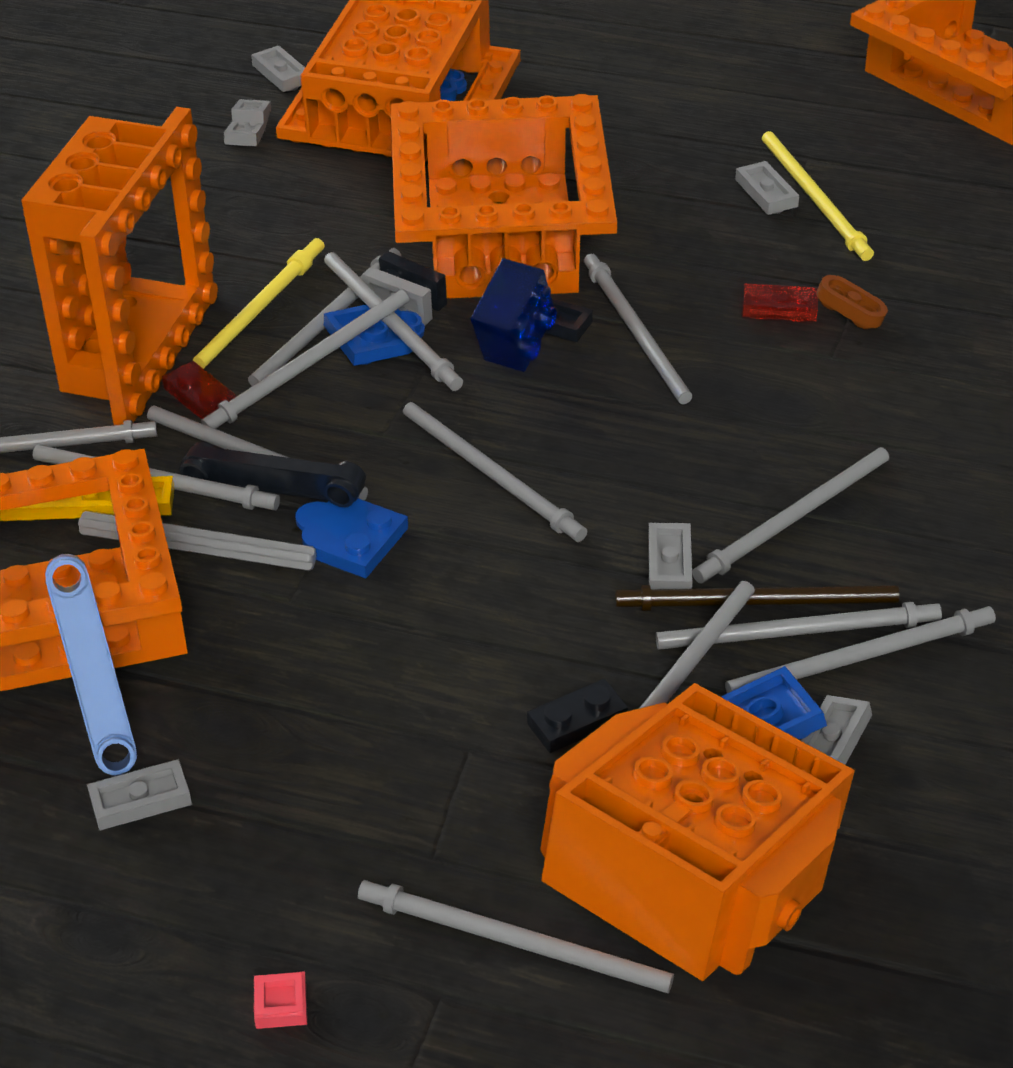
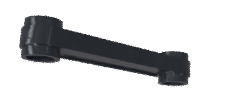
[179,442,366,507]

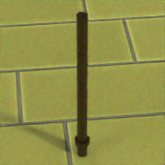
[615,585,899,611]

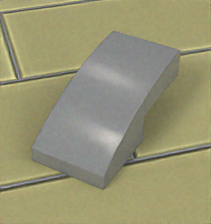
[224,99,271,146]

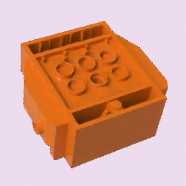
[541,683,855,981]

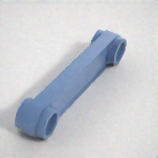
[45,554,137,775]

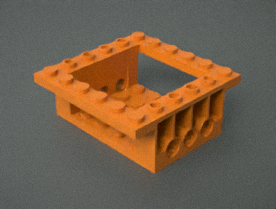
[276,0,521,162]
[850,0,1013,145]
[391,94,617,298]
[21,106,218,425]
[0,448,188,692]

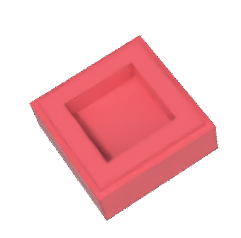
[254,971,307,1029]

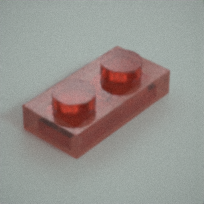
[743,283,818,322]
[162,361,237,419]

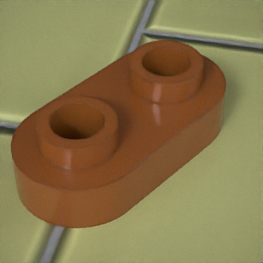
[816,275,888,329]

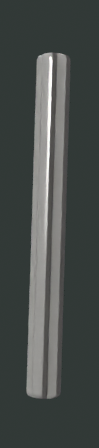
[78,511,316,571]

